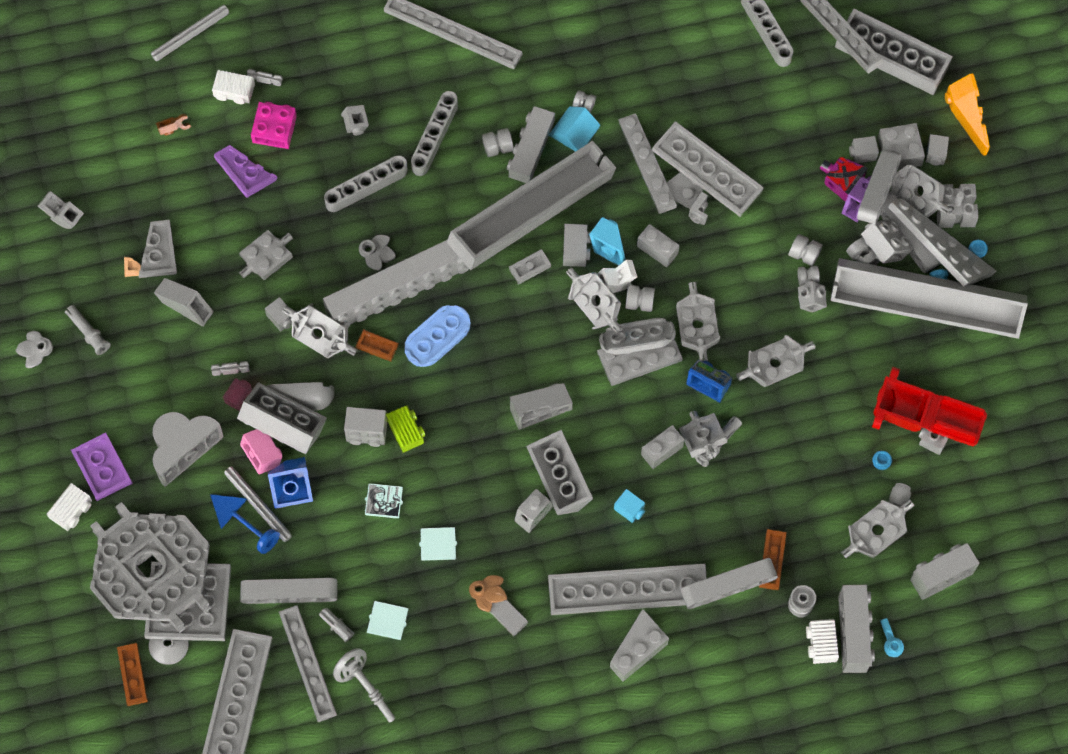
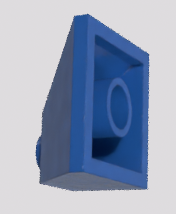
[268,457,313,509]

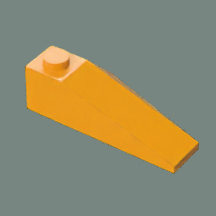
[945,73,990,156]

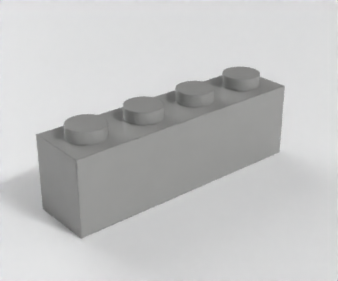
[507,106,555,183]

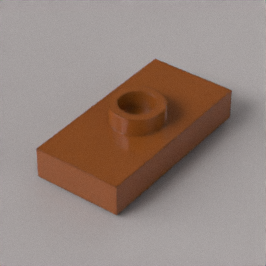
[356,329,399,362]

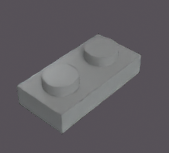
[509,249,551,285]

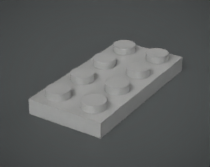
[597,340,683,386]

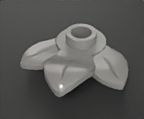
[359,235,396,270]
[16,331,53,368]

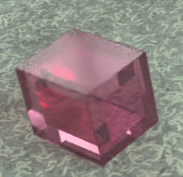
[223,378,252,412]

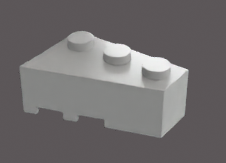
[510,383,573,430]
[610,609,669,682]

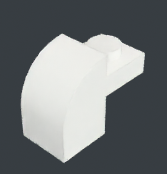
[597,260,637,293]

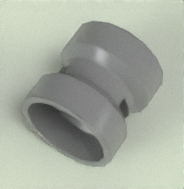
[573,90,596,113]
[798,266,819,286]

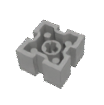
[936,184,978,228]

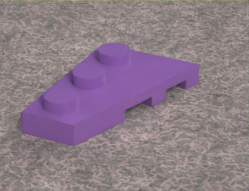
[214,145,277,198]

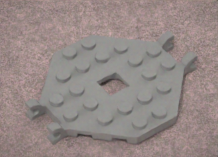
[90,502,211,633]

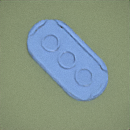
[405,305,470,367]

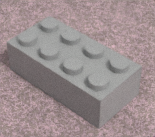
[237,382,327,454]
[838,585,875,673]

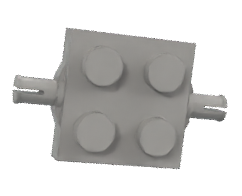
[239,230,293,280]
[679,411,727,459]

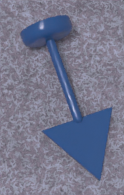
[210,494,280,554]

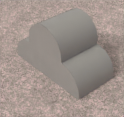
[153,412,224,487]

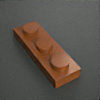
[759,529,786,590]
[117,643,148,706]

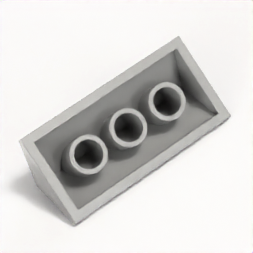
[526,430,593,515]

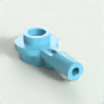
[880,618,904,657]

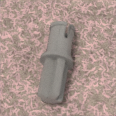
[319,608,354,642]

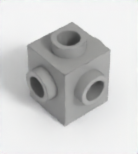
[798,281,827,313]

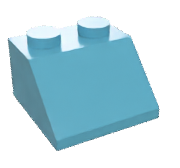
[590,217,626,266]

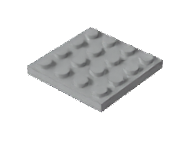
[144,562,231,641]

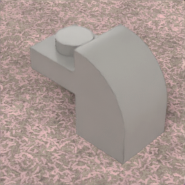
[38,191,84,229]

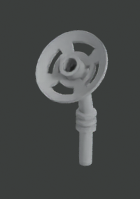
[333,648,396,723]

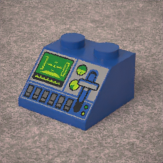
[686,360,732,403]

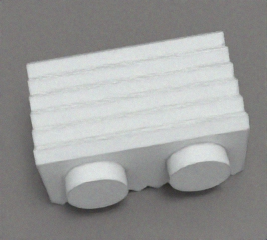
[212,70,255,104]
[47,483,92,531]
[806,619,839,664]

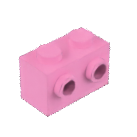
[240,429,282,475]

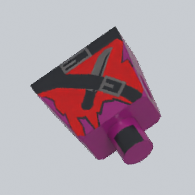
[820,157,868,202]

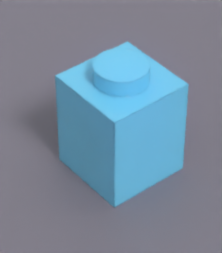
[614,489,645,523]

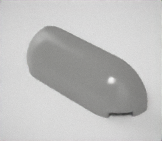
[267,382,334,411]

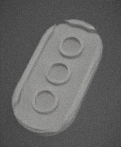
[599,318,676,355]

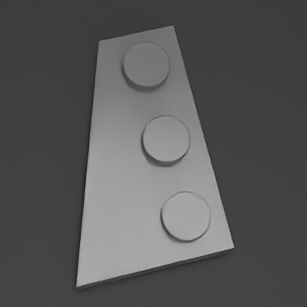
[667,172,704,209]

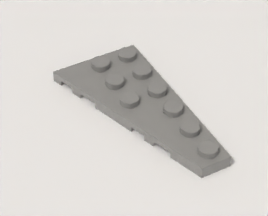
[888,199,996,287]

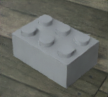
[910,543,979,600]

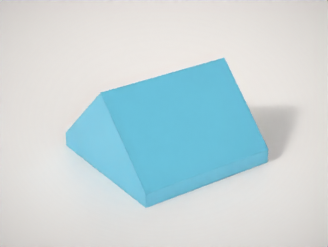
[549,106,600,152]

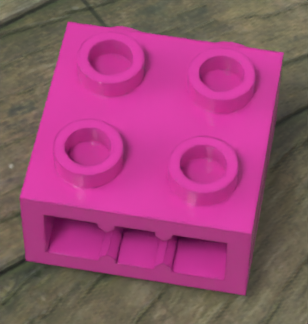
[251,102,297,149]

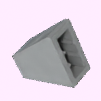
[154,278,214,326]

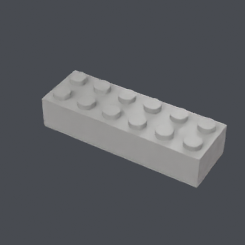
[835,9,953,95]

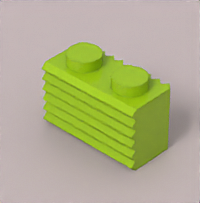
[386,405,425,453]

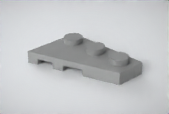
[139,220,177,278]

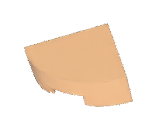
[124,257,141,277]

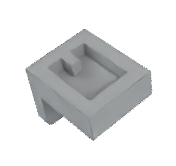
[688,191,708,225]

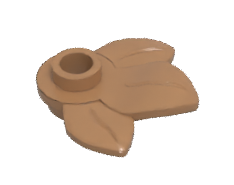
[469,575,507,612]

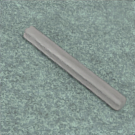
[151,5,229,61]
[224,466,292,542]

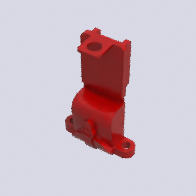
[872,367,987,446]

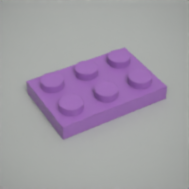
[71,433,132,501]

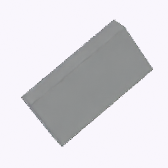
[490,600,528,636]

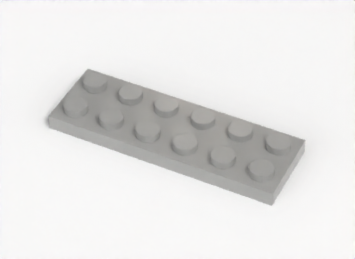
[652,121,764,217]

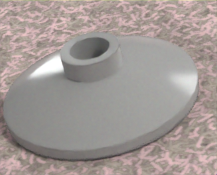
[149,639,189,665]

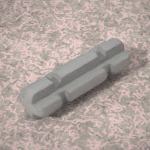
[246,69,283,86]
[211,361,249,376]

